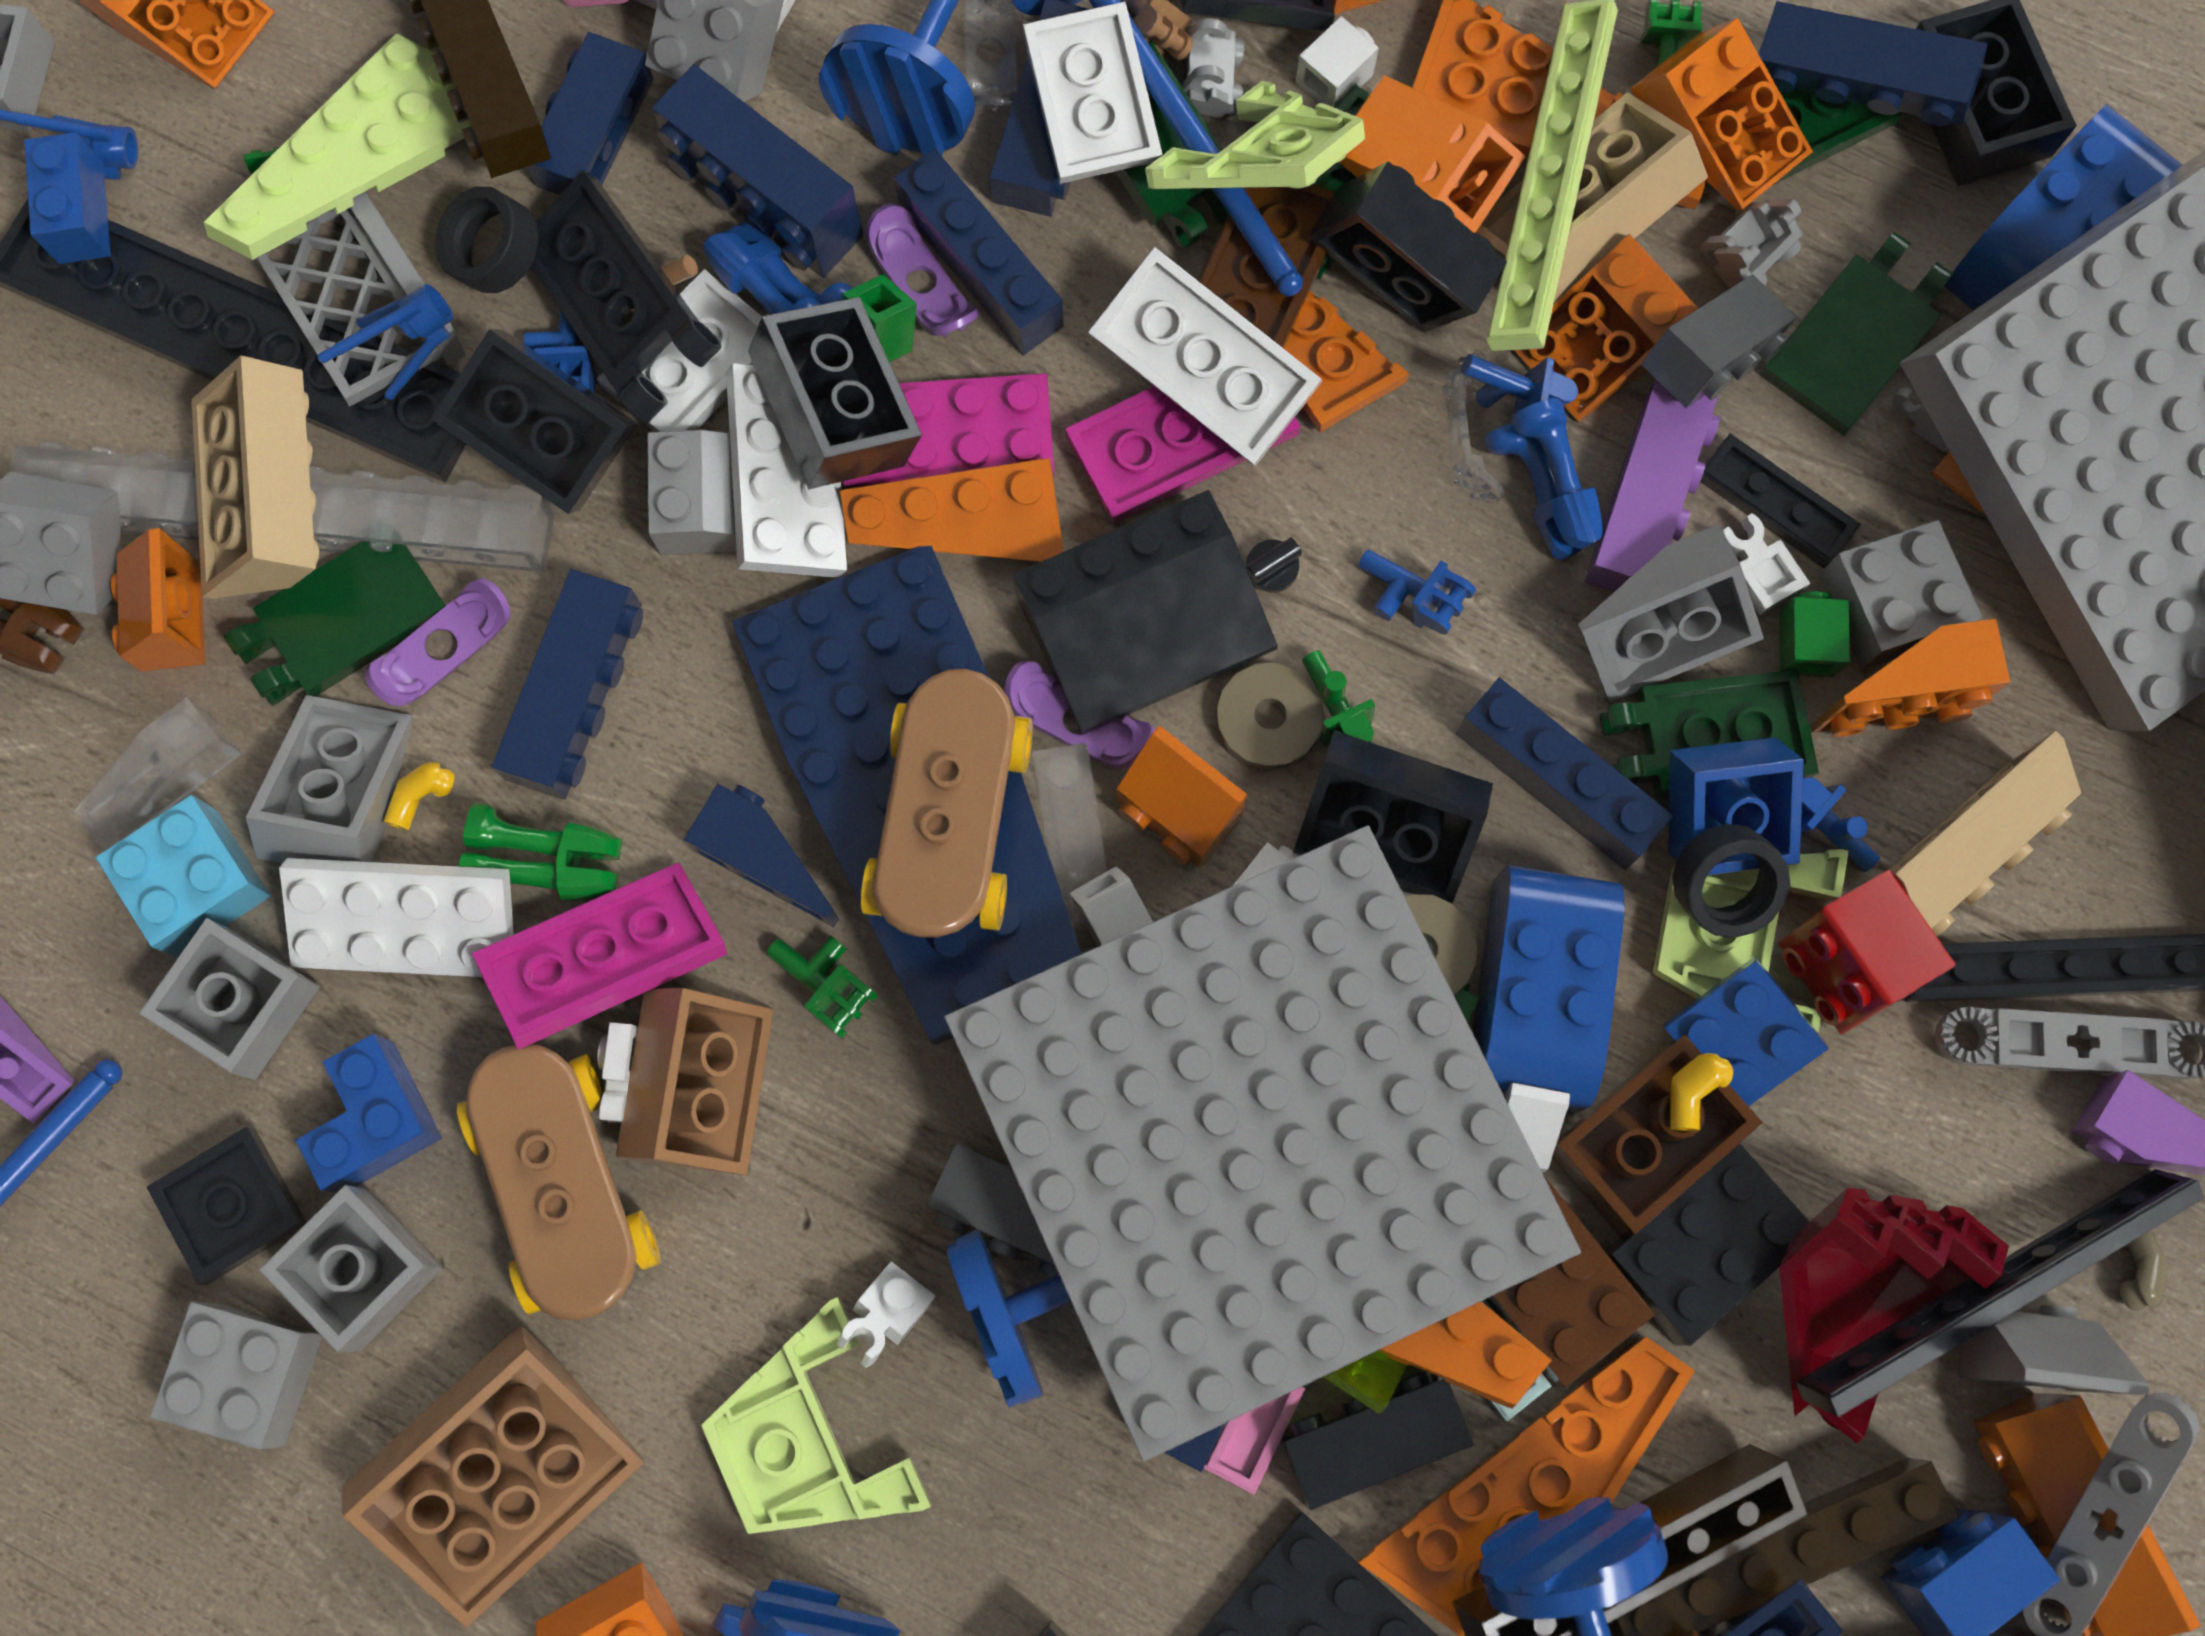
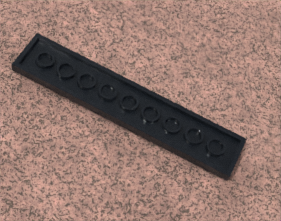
[0,198,467,483]

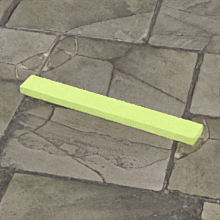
[1487,0,1618,351]

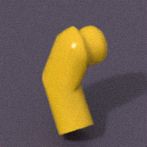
[383,762,455,831]
[1670,1053,1733,1131]

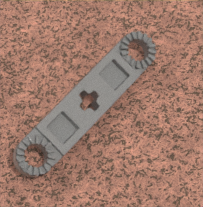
[1935,1007,2205,1079]
[2023,1392,2200,1636]

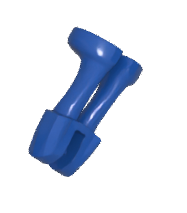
[703,222,853,315]
[1483,398,1603,560]

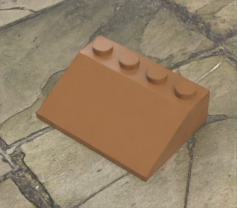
[342,1324,644,1628]

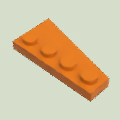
[1284,291,1410,433]
[840,458,1064,562]

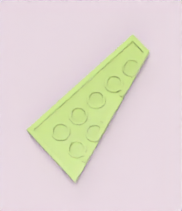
[204,33,470,260]

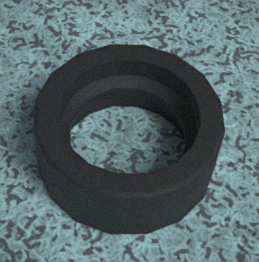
[435,186,539,294]
[1672,824,1790,938]

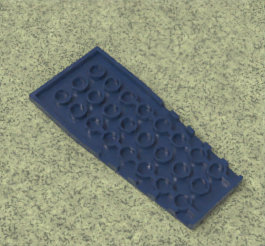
[732,546,1081,1045]

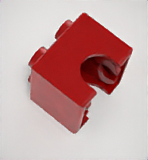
[1778,870,1956,1035]

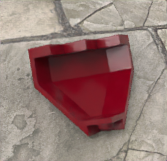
[1779,1187,2009,1444]

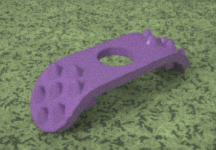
[865,203,979,337]
[365,578,510,707]
[1004,660,1156,769]

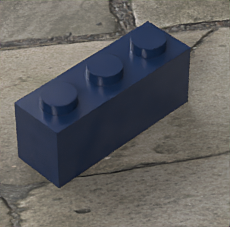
[527,31,654,195]

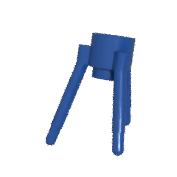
[0,109,138,180]
[317,284,453,400]

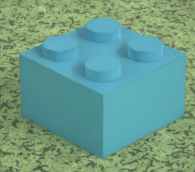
[95,794,272,958]

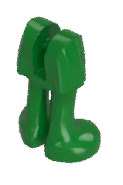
[459,803,622,900]

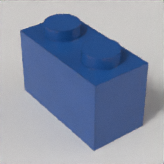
[24,132,111,264]

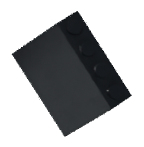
[1012,490,1278,735]

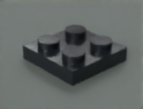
[147,1126,307,1285]

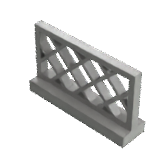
[257,192,466,407]

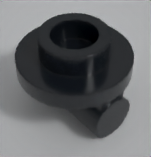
[1246,537,1302,593]

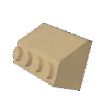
[1476,92,1708,305]
[191,356,319,599]
[1888,731,2082,936]

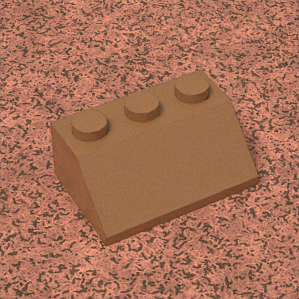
[615,988,773,1175]

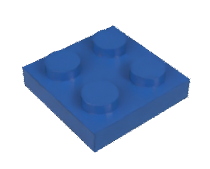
[1664,956,1829,1106]

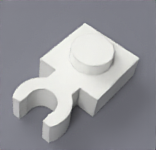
[1723,513,1810,615]
[597,1023,638,1124]
[837,1261,936,1368]

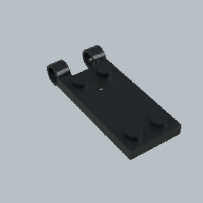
[530,170,722,423]

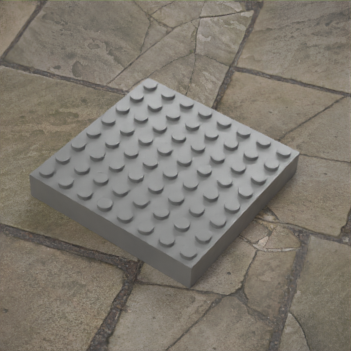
[1899,150,2205,731]
[945,825,1582,1462]

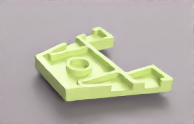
[1145,81,1365,189]
[1652,849,1849,1033]
[701,1297,932,1534]

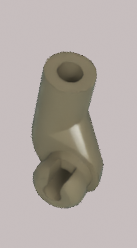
[2119,1230,2169,1311]

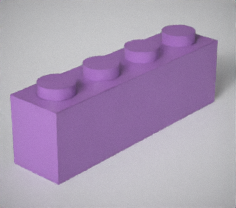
[1584,379,1721,592]

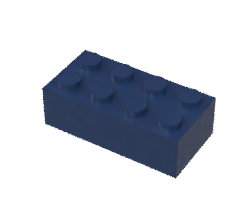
[652,64,863,279]

